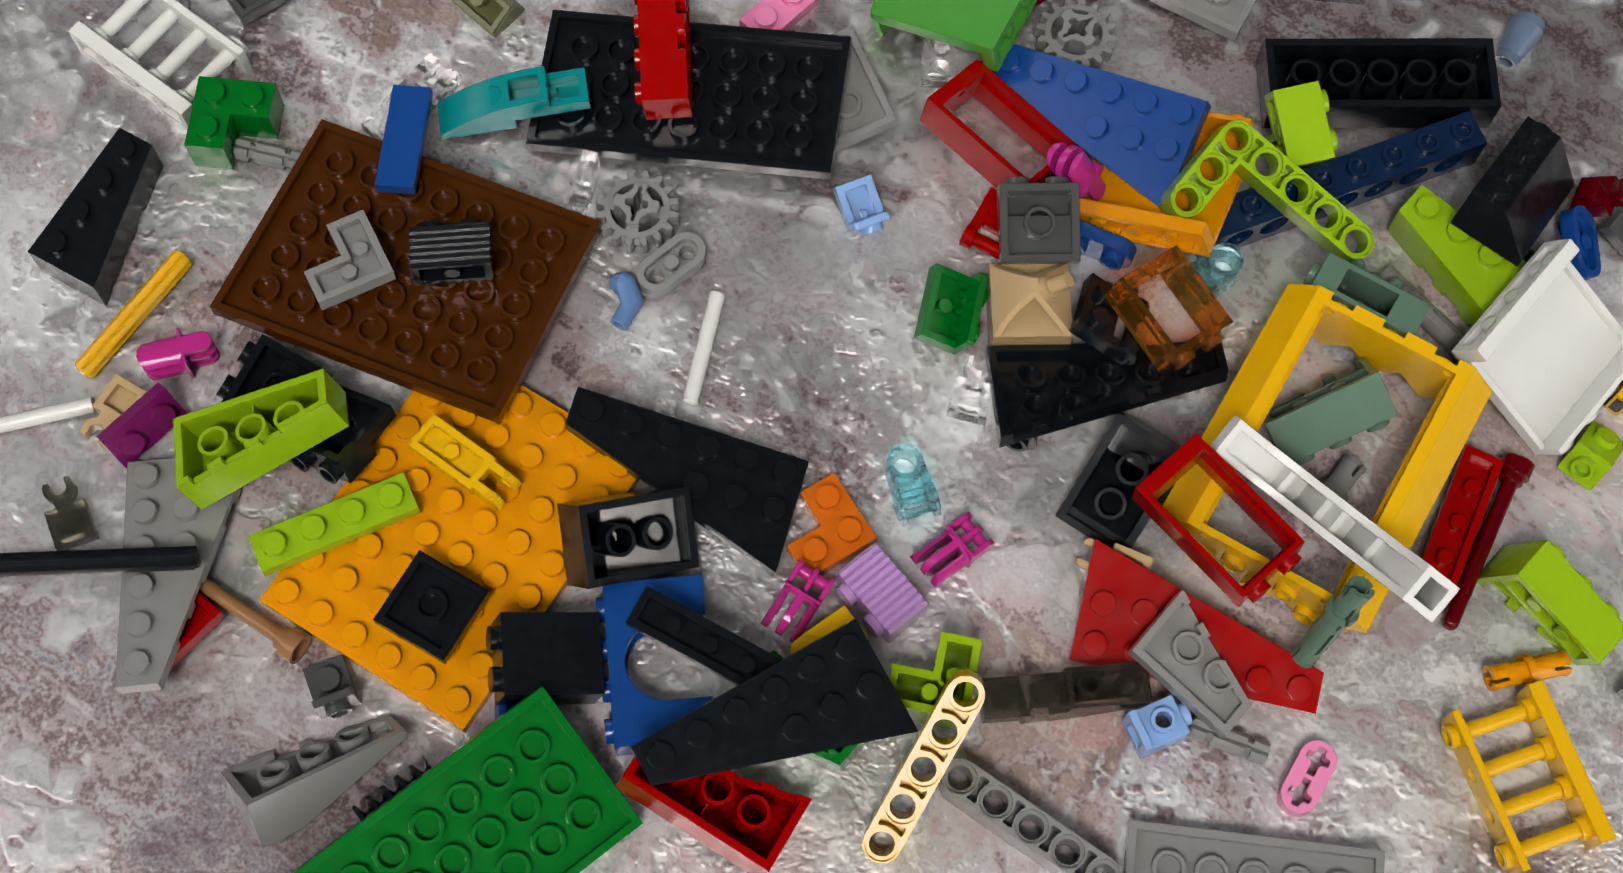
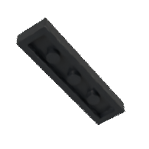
[625,586,782,686]

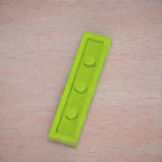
[248,472,421,577]

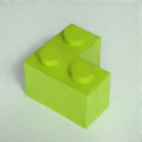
[1264,81,1338,169]
[889,631,983,730]

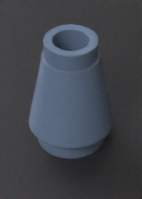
[1495,10,1545,69]

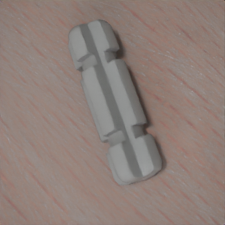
[233,137,302,172]
[1188,715,1271,765]

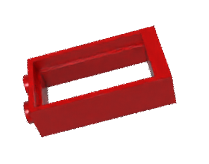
[919,59,1079,188]
[1132,433,1305,607]

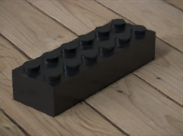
[1256,38,1501,128]

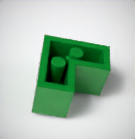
[184,76,285,170]

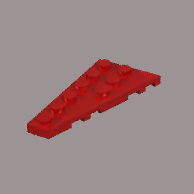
[1069,539,1324,714]

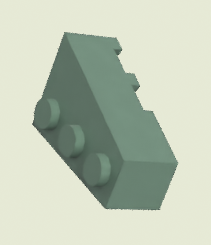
[1263,357,1398,465]

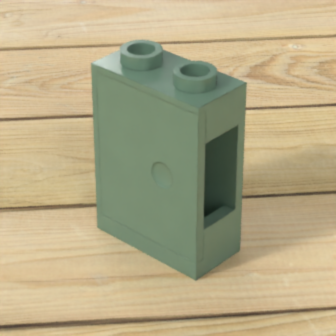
[1303,252,1431,338]

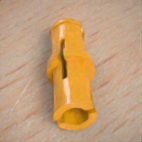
[1482,649,1572,691]

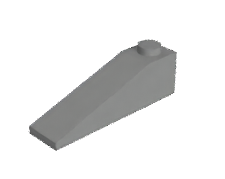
[220,715,407,848]

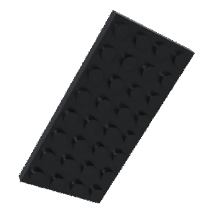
[526,10,852,180]

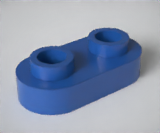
[1558,205,1601,281]
[1080,220,1137,270]

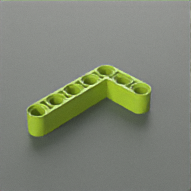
[1160,120,1375,261]

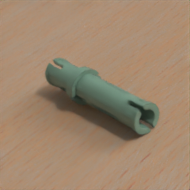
[1291,575,1375,668]

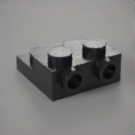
[216,334,333,402]
[290,385,396,484]

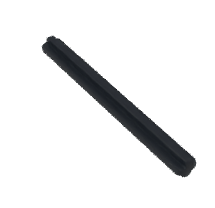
[0,546,202,577]

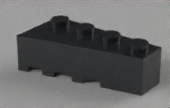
[28,128,163,306]

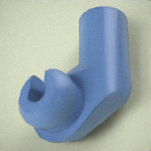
[609,272,643,331]

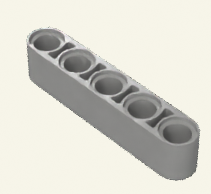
[939,758,1123,873]

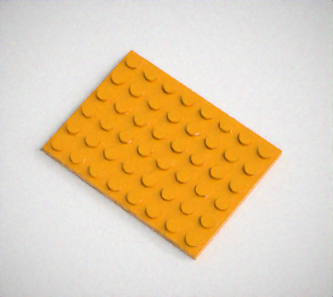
[259,384,641,733]

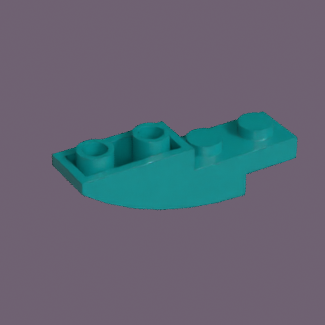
[437,66,591,140]

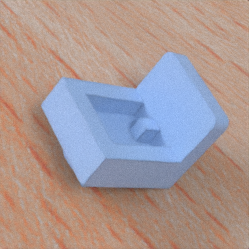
[832,174,891,236]

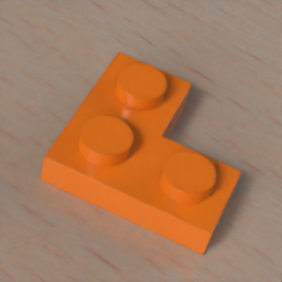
[787,473,877,576]

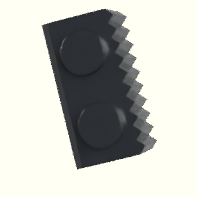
[409,218,494,286]

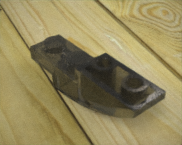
[977,662,1153,724]

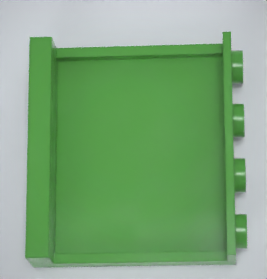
[871,0,1037,72]

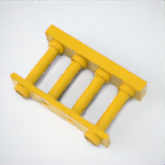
[1440,680,1616,873]

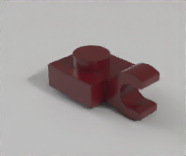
[1569,176,1623,217]

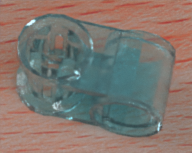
[1167,243,1244,314]
[885,443,942,526]

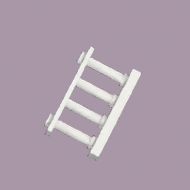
[68,0,252,130]

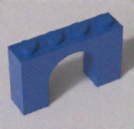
[596,575,713,756]

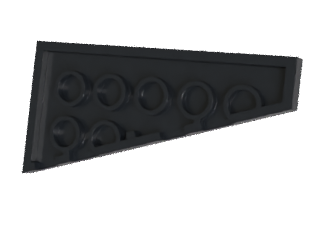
[985,341,1229,448]
[565,387,809,577]
[629,619,918,786]

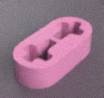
[1276,740,1337,817]

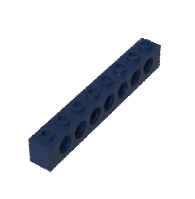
[1195,111,1487,262]

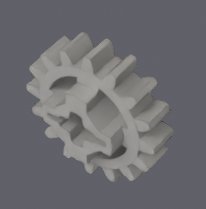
[1034,0,1118,70]
[595,170,679,253]

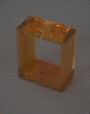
[1104,245,1233,372]

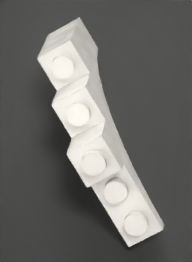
[1210,415,1460,622]

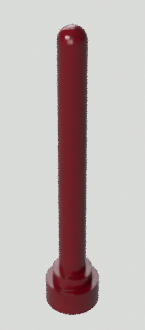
[1442,453,1535,631]

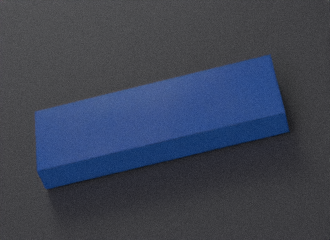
[375,84,433,195]

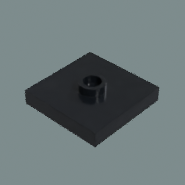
[373,550,491,664]

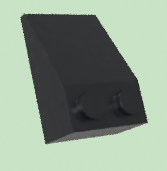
[1055,411,1181,549]
[557,486,699,589]

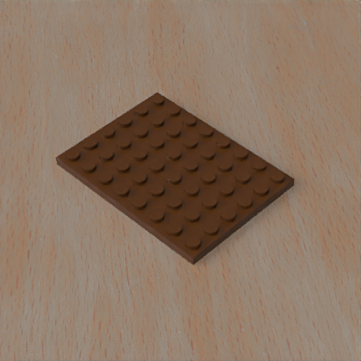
[210,119,602,424]

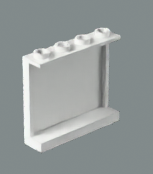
[1451,239,1623,455]

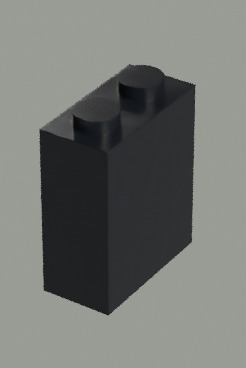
[486,612,605,705]

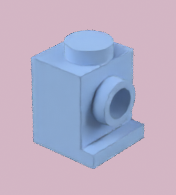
[1122,695,1192,759]

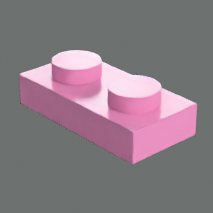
[739,0,819,31]

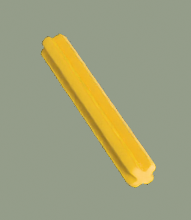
[74,250,192,379]

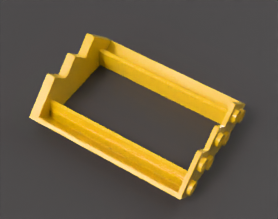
[1163,283,1492,633]

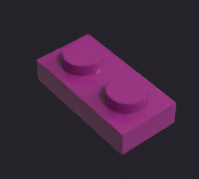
[96,382,187,468]

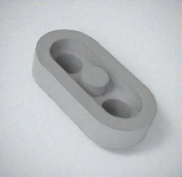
[636,232,706,297]

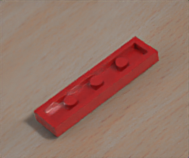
[1420,444,1505,605]

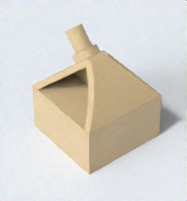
[986,264,1074,346]

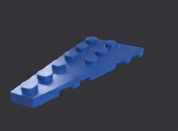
[991,44,1211,210]

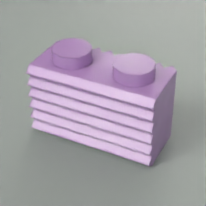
[835,543,928,643]

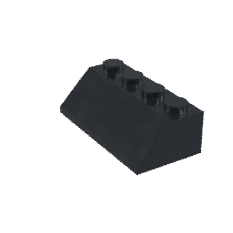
[1450,116,1575,267]

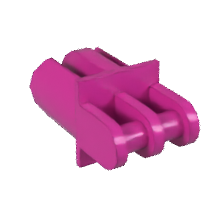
[1046,142,1105,201]
[136,328,220,381]
[910,512,995,588]
[760,558,836,643]

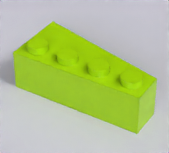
[1387,185,1526,326]
[173,368,349,510]

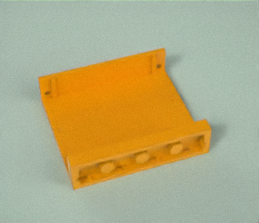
[1079,112,1254,257]

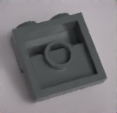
[996,176,1081,265]

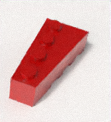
[634,0,693,120]
[615,757,812,873]

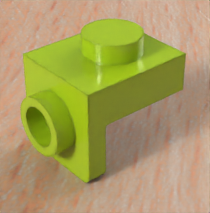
[1558,420,1623,490]

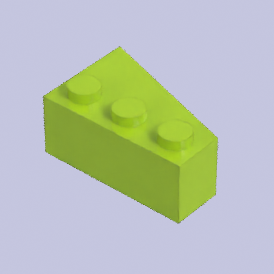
[1477,540,1623,665]

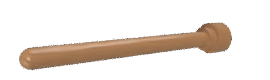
[198,578,311,664]

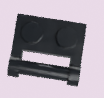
[1070,273,1150,366]

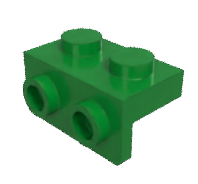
[914,263,988,355]

